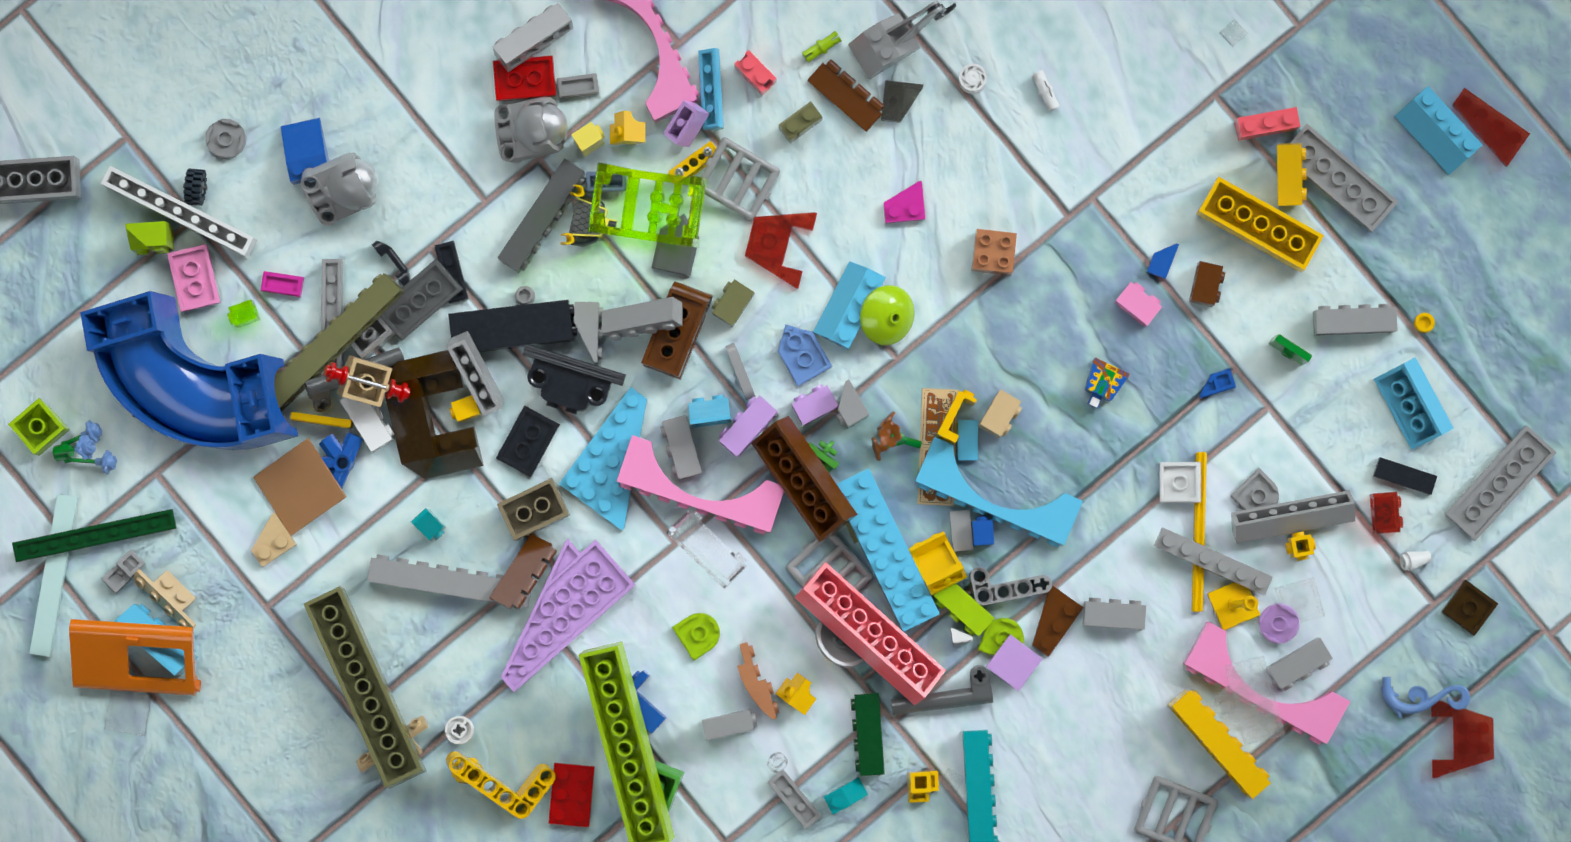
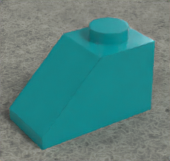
[411,508,446,541]
[823,777,868,815]

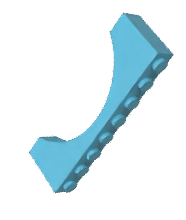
[915,437,1083,548]

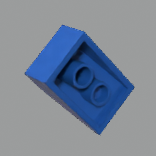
[281,118,329,185]

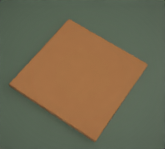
[253,438,347,536]

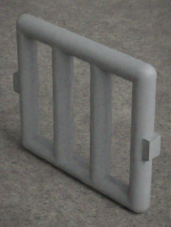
[696,137,780,221]
[786,534,873,591]
[1134,776,1218,842]

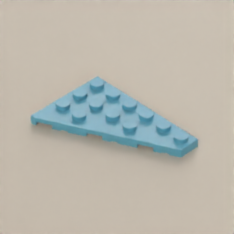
[559,387,647,530]

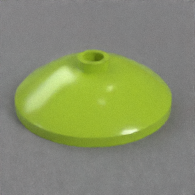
[860,285,915,345]

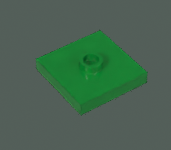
[1268,334,1312,365]

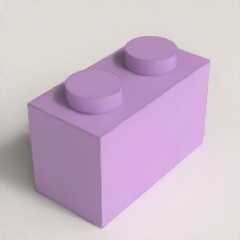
[663,100,709,147]
[792,384,839,426]

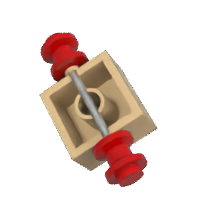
[323,355,410,407]

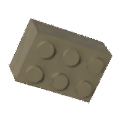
[497,478,570,541]

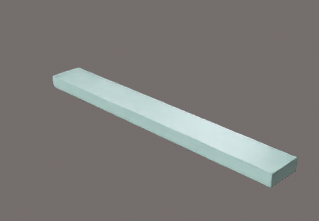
[29,494,79,657]

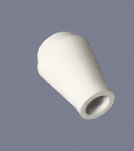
[1400,551,1432,571]

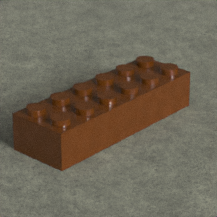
[751,416,858,542]

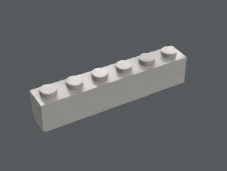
[1231,490,1355,543]

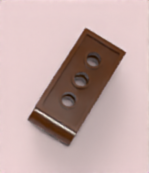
[641,281,713,380]

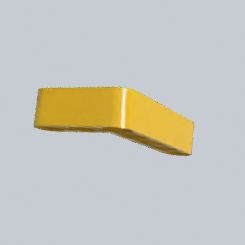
[446,751,555,819]

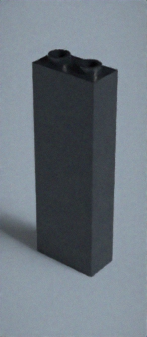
[448,300,577,352]

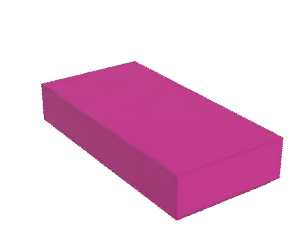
[260,271,304,297]

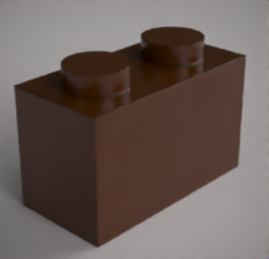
[1189,261,1225,307]

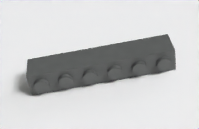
[497,158,586,273]

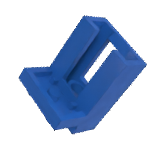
[632,670,667,734]

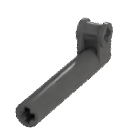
[304,347,404,412]
[891,665,993,715]

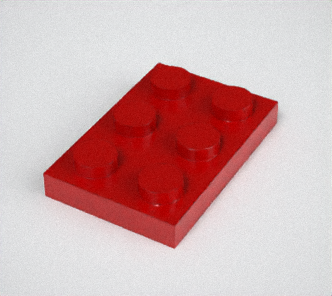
[493,55,556,101]
[548,763,595,827]

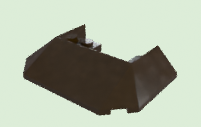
[385,350,484,479]

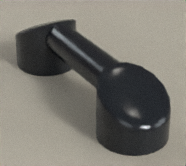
[371,241,411,286]

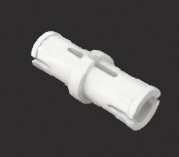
[1031,70,1060,112]

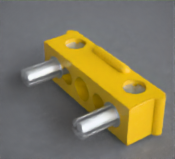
[667,141,716,186]

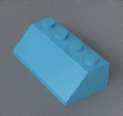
[1394,86,1482,175]
[813,261,886,351]
[1374,357,1453,450]
[114,604,198,676]

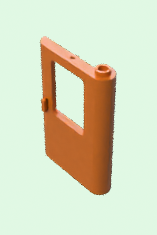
[69,619,201,696]

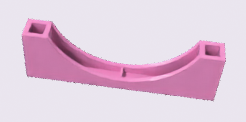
[605,0,699,123]
[616,435,784,535]
[1183,621,1350,745]

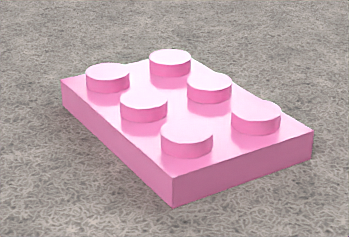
[167,244,221,312]

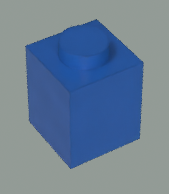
[971,516,994,546]

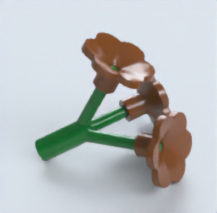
[871,411,922,461]

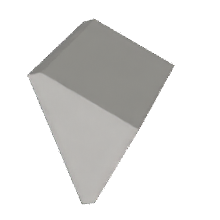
[351,317,396,360]

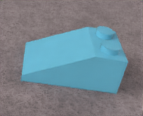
[688,395,732,428]

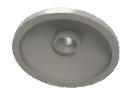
[815,620,864,668]

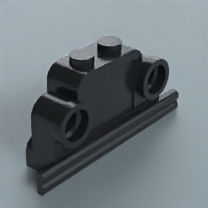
[522,344,626,415]

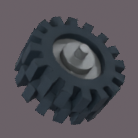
[183,168,208,206]

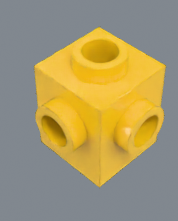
[1285,531,1316,561]

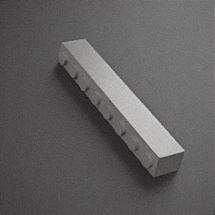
[367,554,531,608]

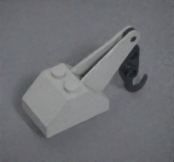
[848,0,956,80]

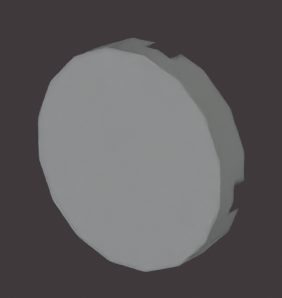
[205,119,246,159]

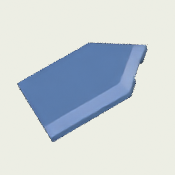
[778,324,833,386]

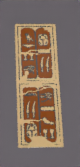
[917,388,958,506]

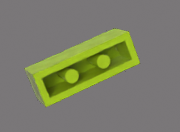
[933,583,995,637]

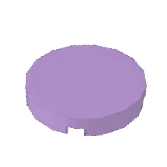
[1259,603,1300,643]

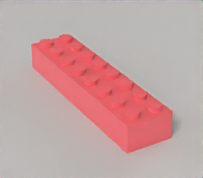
[794,562,946,706]

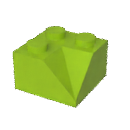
[125,221,174,255]
[8,398,70,456]

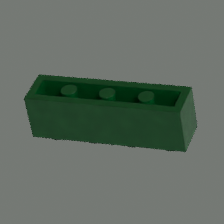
[851,693,885,776]

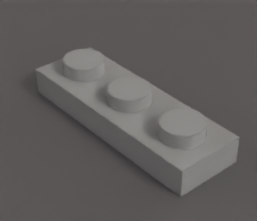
[768,769,821,829]

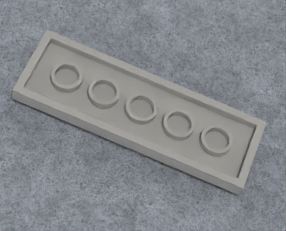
[1290,124,1398,232]
[1444,425,1557,541]

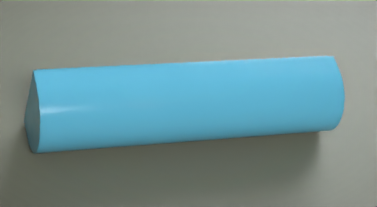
[698,48,724,131]

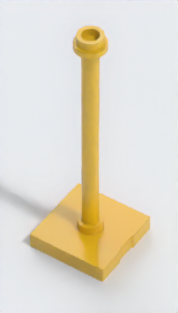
[1207,582,1261,630]

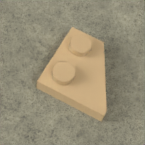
[251,512,297,567]

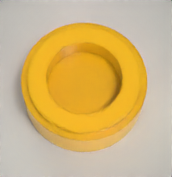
[1413,313,1435,333]

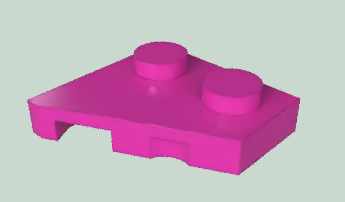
[883,181,925,223]

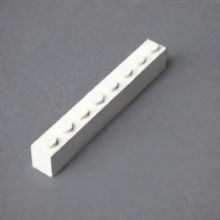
[101,166,257,258]

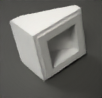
[950,628,973,644]

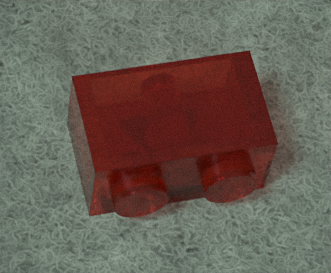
[1369,492,1403,534]

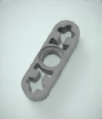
[725,343,756,400]

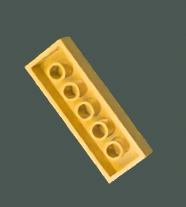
[1196,176,1324,273]
[1167,689,1271,799]

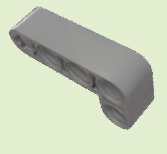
[970,567,1052,605]

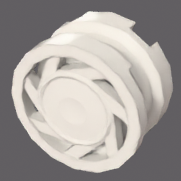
[959,64,987,94]
[445,716,474,744]

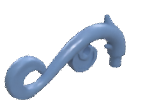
[1381,677,1470,718]

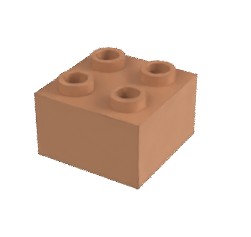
[971,229,1017,276]

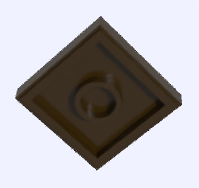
[1441,579,1498,636]

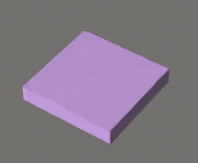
[986,634,1042,691]

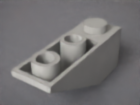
[574,302,603,364]

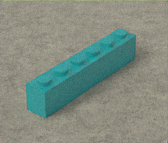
[962,729,998,842]

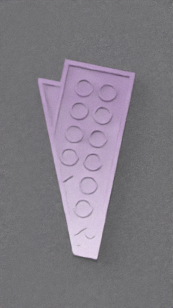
[501,539,635,692]

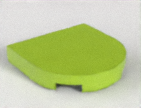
[672,613,720,661]
[978,618,1024,656]

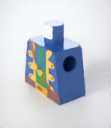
[1084,357,1130,409]

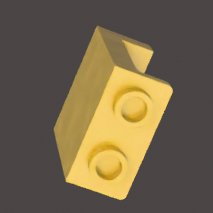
[935,389,977,445]
[908,531,967,595]

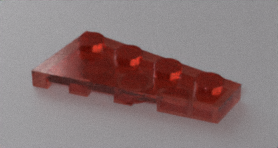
[1452,88,1530,167]

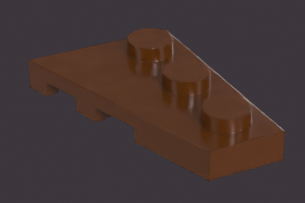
[1032,585,1084,657]

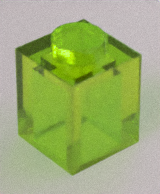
[227,299,261,328]

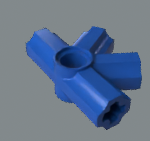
[319,432,364,489]

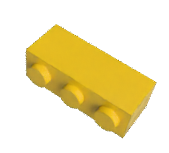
[1277,143,1307,206]

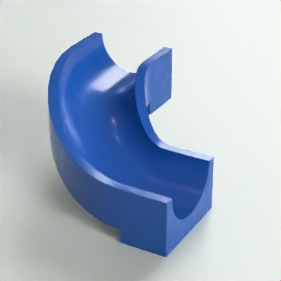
[80,291,298,450]

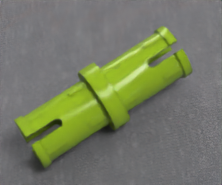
[802,31,842,63]

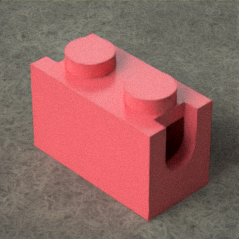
[734,50,777,96]

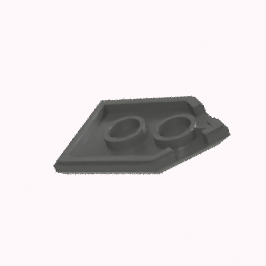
[651,214,699,276]

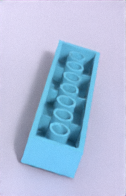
[837,468,940,632]

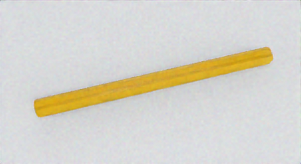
[1191,452,1207,612]

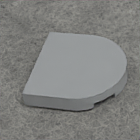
[1230,468,1279,510]

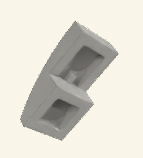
[102,550,145,594]

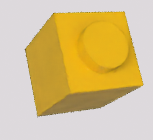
[449,395,482,423]

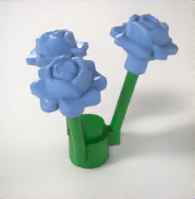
[52,420,117,474]

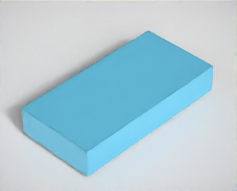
[957,420,978,461]

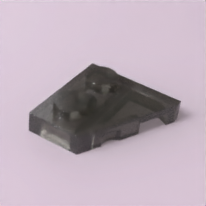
[881,80,924,123]

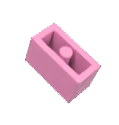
[1114,282,1162,327]

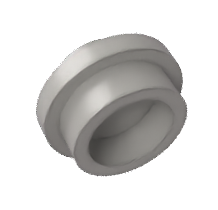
[515,286,535,305]

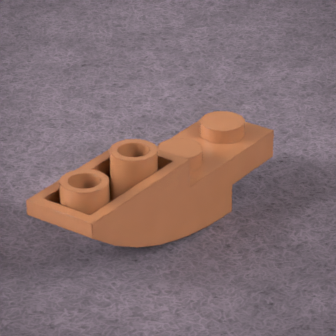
[737,642,779,719]

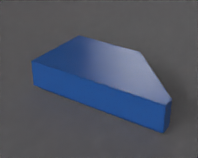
[1147,243,1179,279]
[1199,368,1236,399]

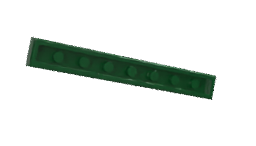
[12,509,177,562]

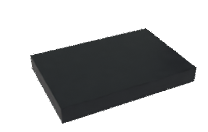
[496,405,560,478]

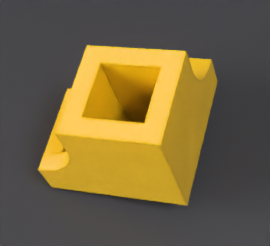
[610,111,645,145]
[775,672,816,715]
[907,770,939,803]

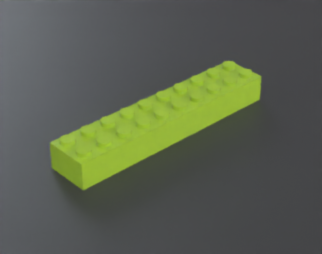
[579,641,675,842]

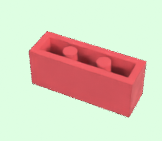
[1234,107,1301,141]

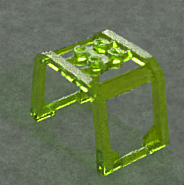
[588,163,709,248]

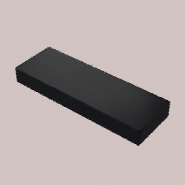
[434,240,469,304]
[1373,457,1437,495]

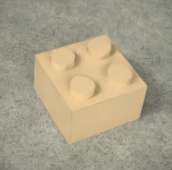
[978,389,1022,439]

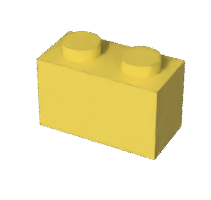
[571,121,605,157]

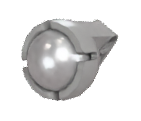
[494,97,568,163]
[301,152,379,226]

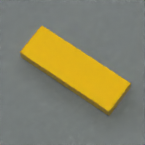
[290,412,354,429]

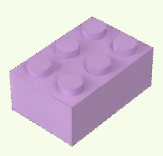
[719,395,778,459]

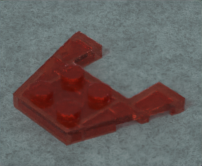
[745,212,817,289]
[1431,700,1494,778]

